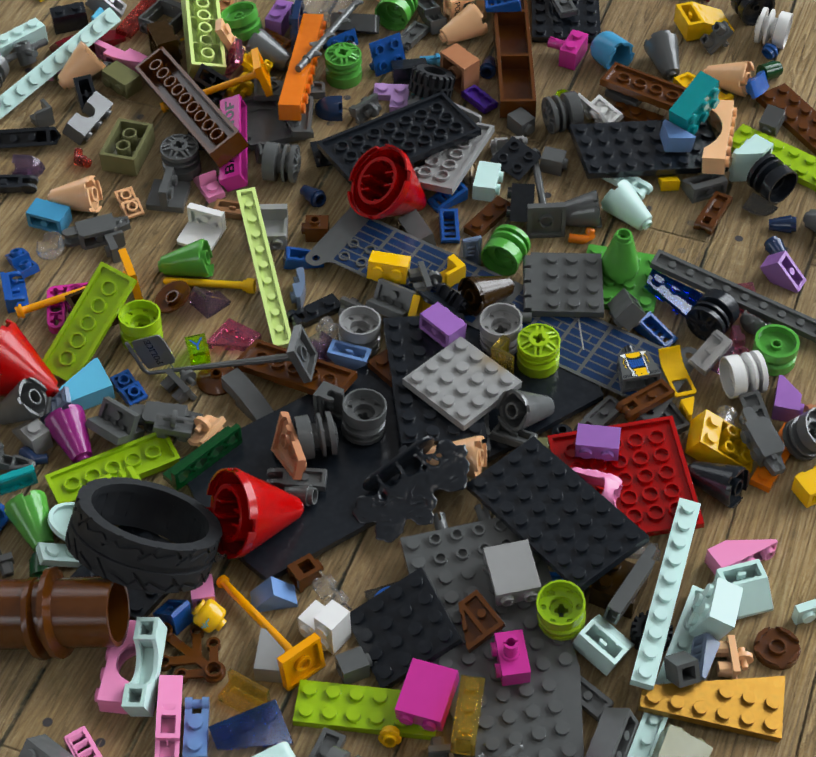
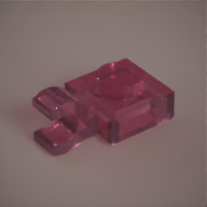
[729,325,749,355]

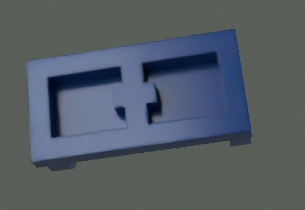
[0,271,29,314]

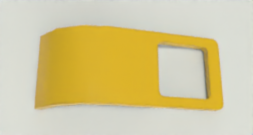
[658,345,697,398]

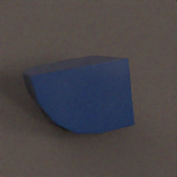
[314,96,343,121]

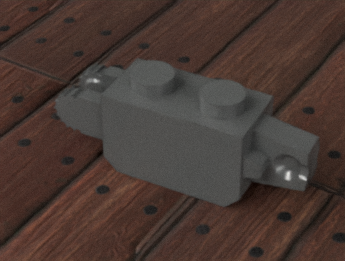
[62,213,131,250]
[129,401,203,437]
[738,406,786,476]

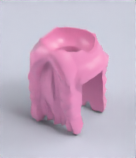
[572,467,623,508]

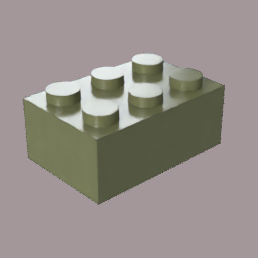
[99,118,155,177]

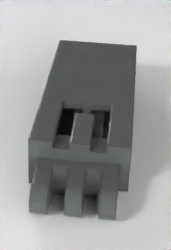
[603,544,656,625]

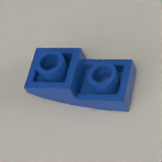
[745,70,769,99]
[5,248,40,279]
[110,369,148,406]

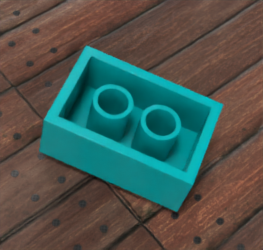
[669,71,720,135]

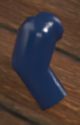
[18,446,49,465]

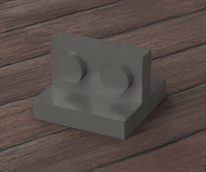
[146,166,191,213]
[365,278,417,318]
[85,396,145,445]

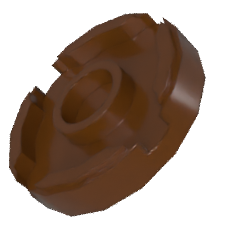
[754,627,801,670]

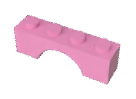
[94,620,136,714]

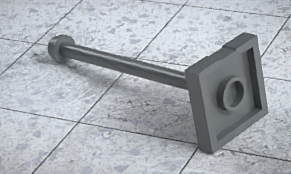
[526,148,567,239]

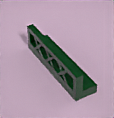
[162,423,243,491]

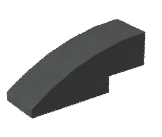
[417,0,447,35]
[221,367,274,422]

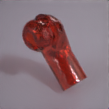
[73,148,92,168]

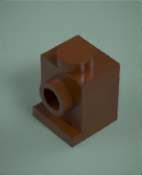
[287,553,324,593]

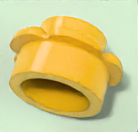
[378,725,402,748]

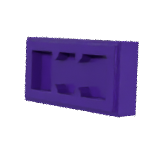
[461,84,498,114]

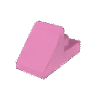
[193,170,226,203]

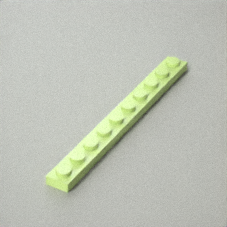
[236,187,291,348]

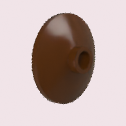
[155,280,190,313]
[197,367,234,396]

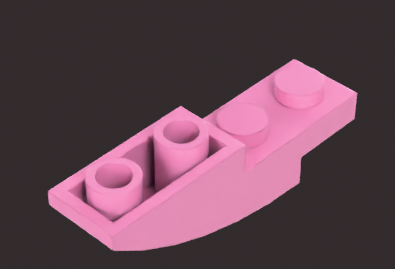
[94,39,148,74]
[154,675,183,757]

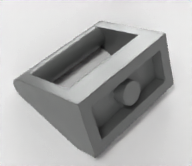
[680,174,728,204]

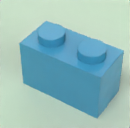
[25,198,73,235]

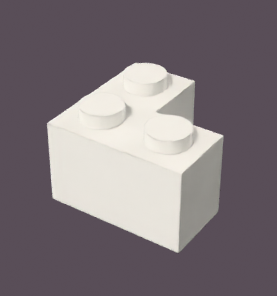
[298,599,351,655]

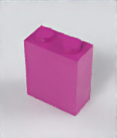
[395,658,459,732]

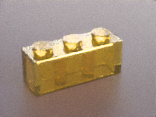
[450,675,485,756]

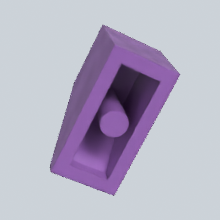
[760,250,806,293]
[771,375,804,422]

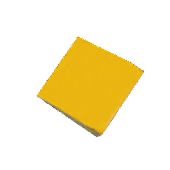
[658,176,680,191]
[679,396,694,423]

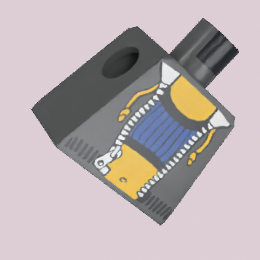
[617,345,661,393]

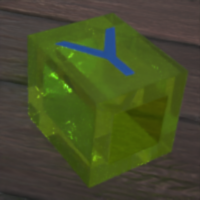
[184,333,211,366]

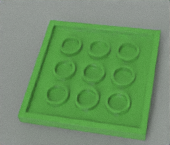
[587,244,662,314]

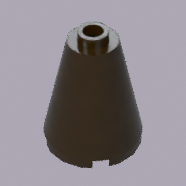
[458,276,515,316]

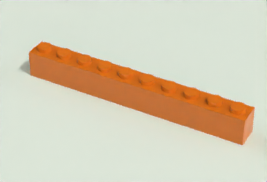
[278,13,327,121]

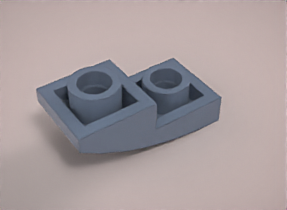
[290,267,306,309]

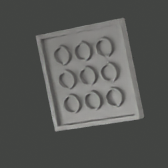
[402,336,522,431]

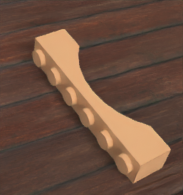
[702,100,737,175]

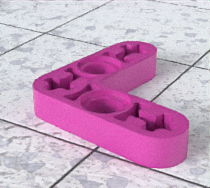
[46,282,88,334]

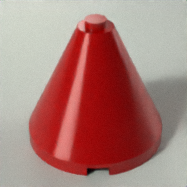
[347,144,427,220]
[0,319,60,398]
[206,468,304,559]

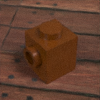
[301,215,329,242]

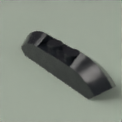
[0,127,61,149]

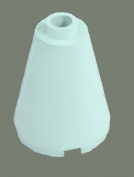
[601,179,653,231]

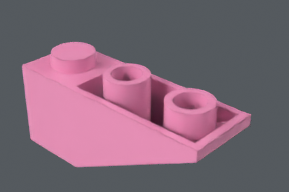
[705,539,778,575]

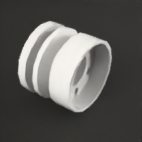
[754,7,793,49]
[719,350,769,399]

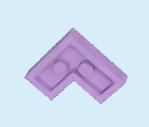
[374,83,410,112]

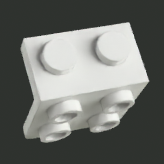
[578,93,624,123]
[177,203,226,251]

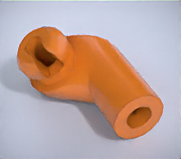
[568,227,596,244]

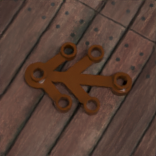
[161,622,226,684]

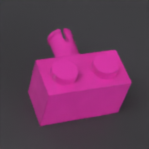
[547,29,589,71]
[490,629,531,686]

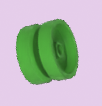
[221,1,263,42]
[752,324,800,376]

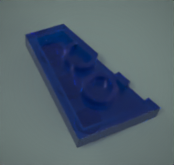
[644,269,703,318]
[209,699,294,751]

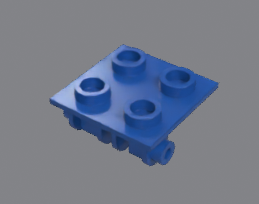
[369,32,406,77]

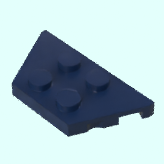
[289,0,307,55]

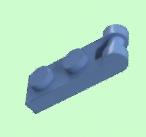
[182,697,210,757]

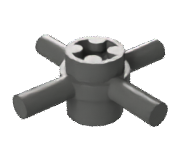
[4,38,48,66]

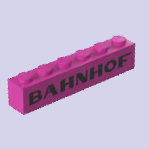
[218,94,248,192]

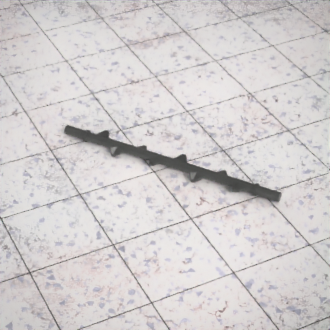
[295,0,364,72]

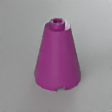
[44,404,93,464]

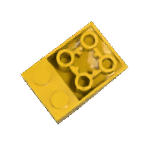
[674,1,734,42]
[685,409,753,473]

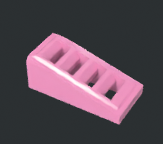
[63,726,102,757]

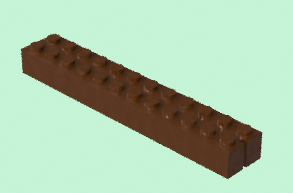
[492,0,536,118]

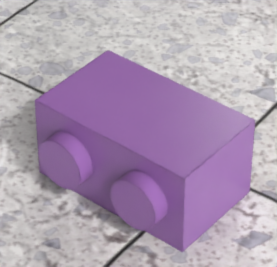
[265,0,293,39]
[419,302,467,348]
[575,423,621,461]

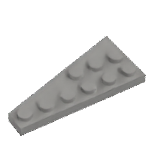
[414,122,495,195]

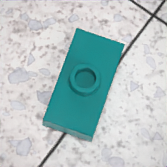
[0,464,38,495]

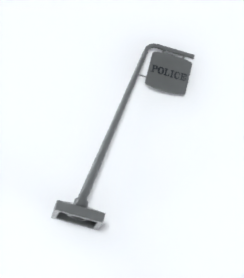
[125,324,318,383]

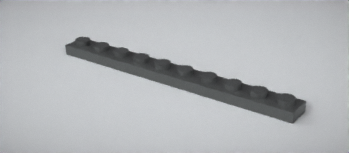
[650,249,816,343]

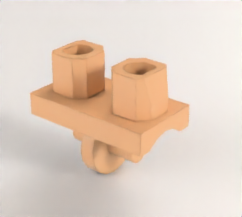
[187,415,226,447]
[715,635,754,679]

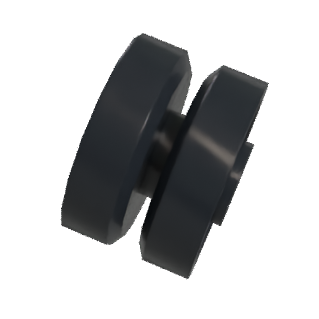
[731,0,775,26]

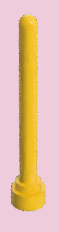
[163,277,256,294]

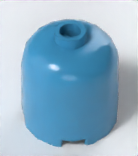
[590,31,635,70]

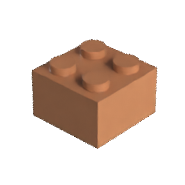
[440,43,480,94]

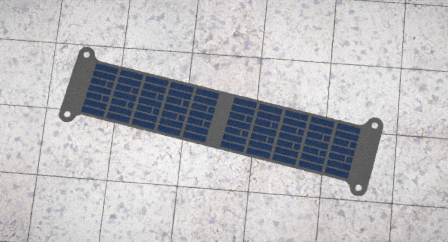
[305,207,697,420]

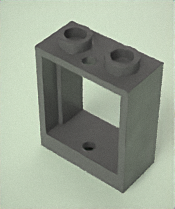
[138,0,183,35]

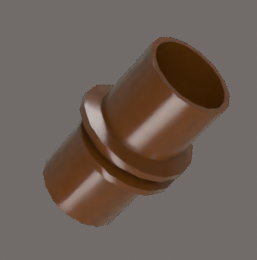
[0,566,130,660]

